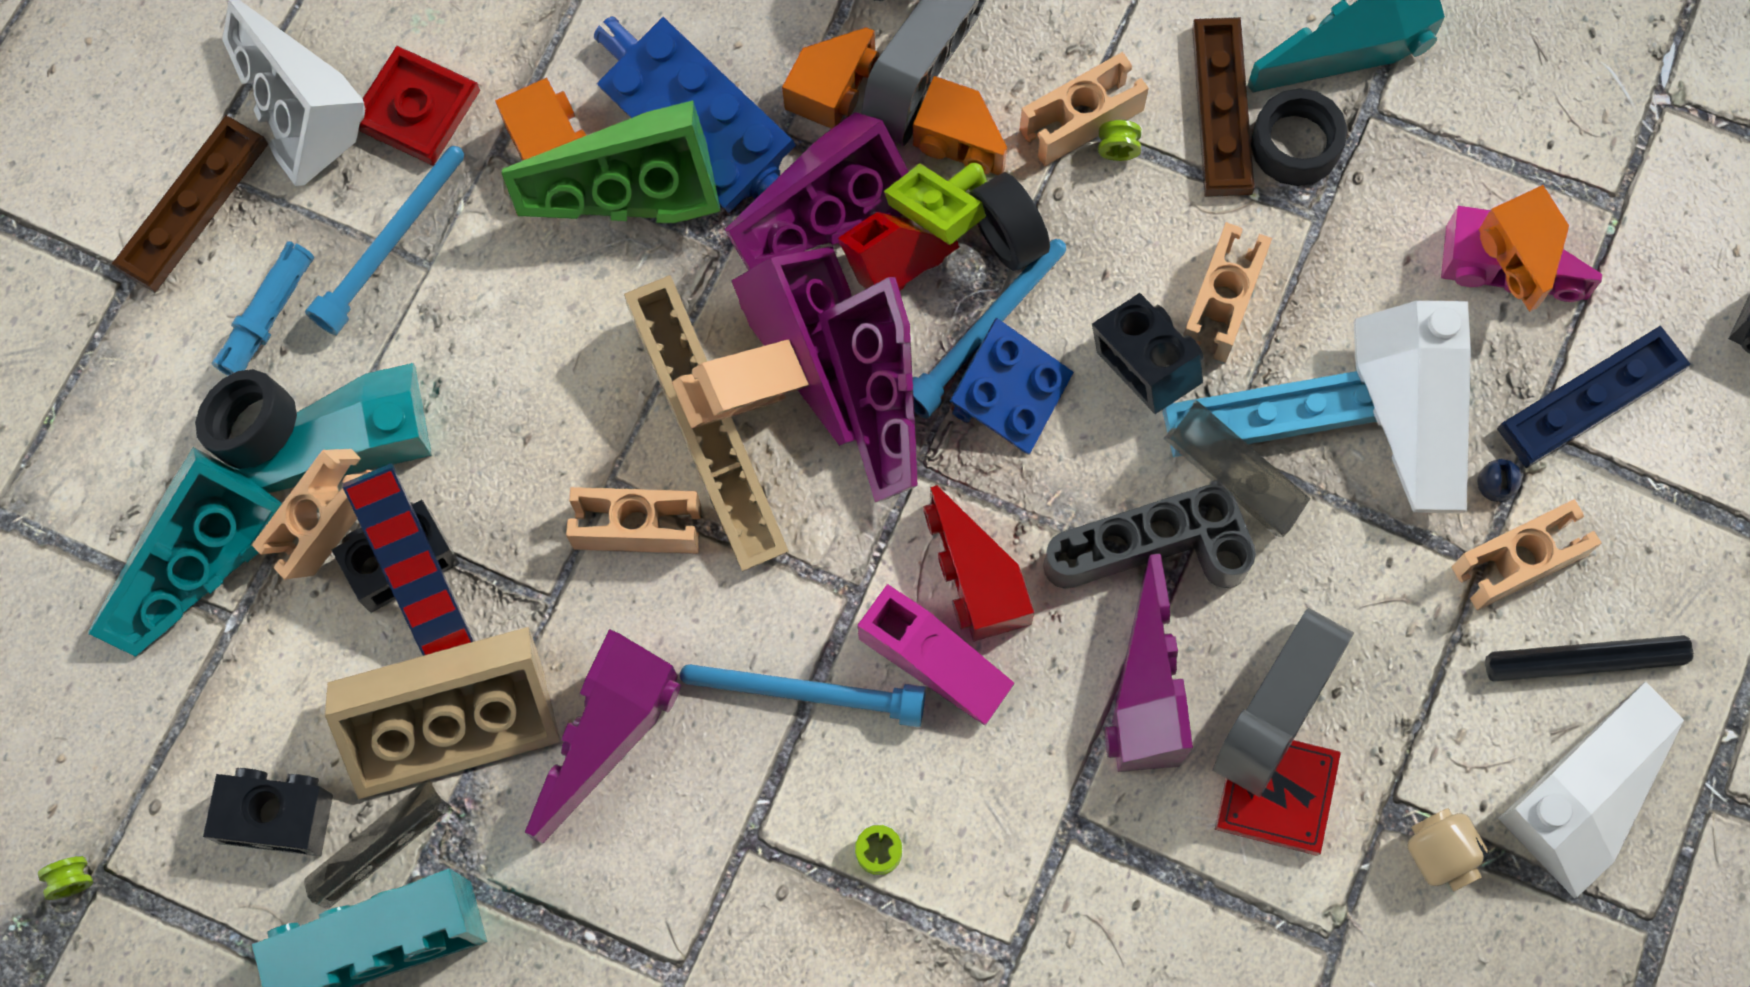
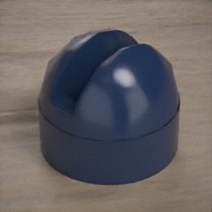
[1477,459,1522,502]

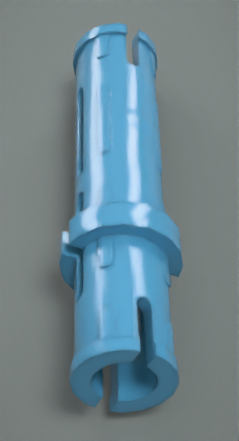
[212,241,315,376]

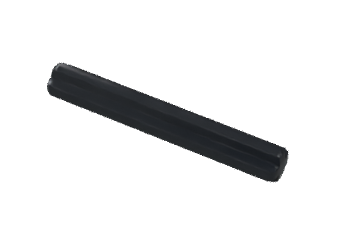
[1485,635,1694,682]

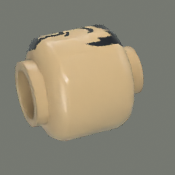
[1407,808,1489,892]

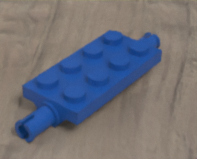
[594,16,796,213]

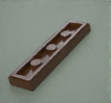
[1192,17,1255,197]
[112,115,268,293]

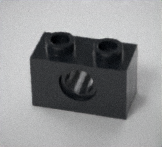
[203,768,333,857]

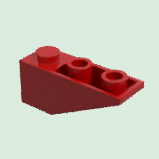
[923,485,1034,642]

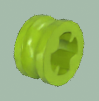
[1098,120,1142,161]
[855,825,902,875]
[38,856,93,900]

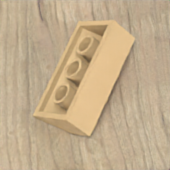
[325,627,560,799]

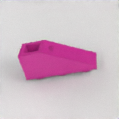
[1441,205,1602,302]
[857,584,1015,726]

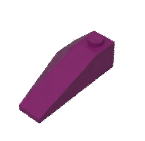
[724,112,909,270]
[731,246,856,446]
[818,277,918,502]
[1105,554,1193,772]
[525,629,681,844]

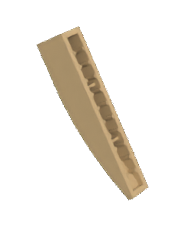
[624,275,789,572]

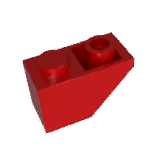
[838,212,960,291]

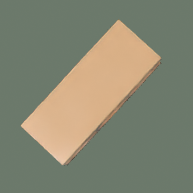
[1019,52,1149,166]
[1183,222,1272,363]
[671,339,809,429]
[252,449,372,580]
[566,487,702,554]
[1451,499,1602,611]

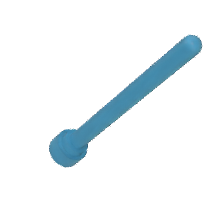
[305,146,464,335]
[912,239,1066,419]
[680,664,926,728]

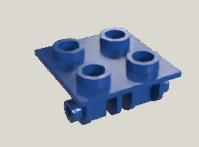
[950,318,1074,455]

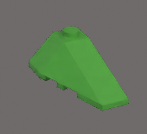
[501,100,720,223]

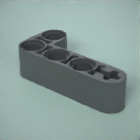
[861,0,986,146]
[1043,484,1256,589]
[1212,607,1354,797]

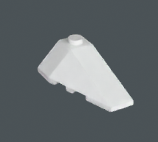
[222,0,365,186]
[1354,301,1471,513]
[1498,682,1684,898]

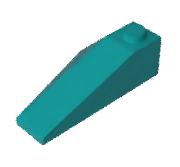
[1247,0,1445,93]
[230,363,432,493]
[88,447,282,657]

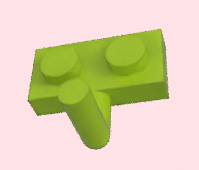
[884,163,987,245]

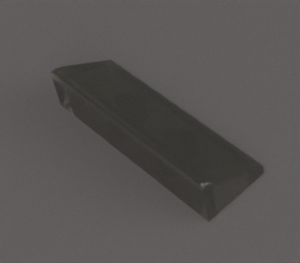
[1163,400,1311,538]
[304,780,452,909]

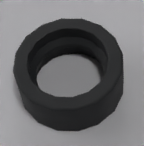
[1251,88,1348,186]
[970,172,1050,271]
[195,369,297,469]

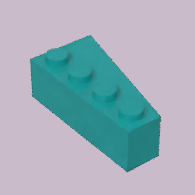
[252,868,487,987]

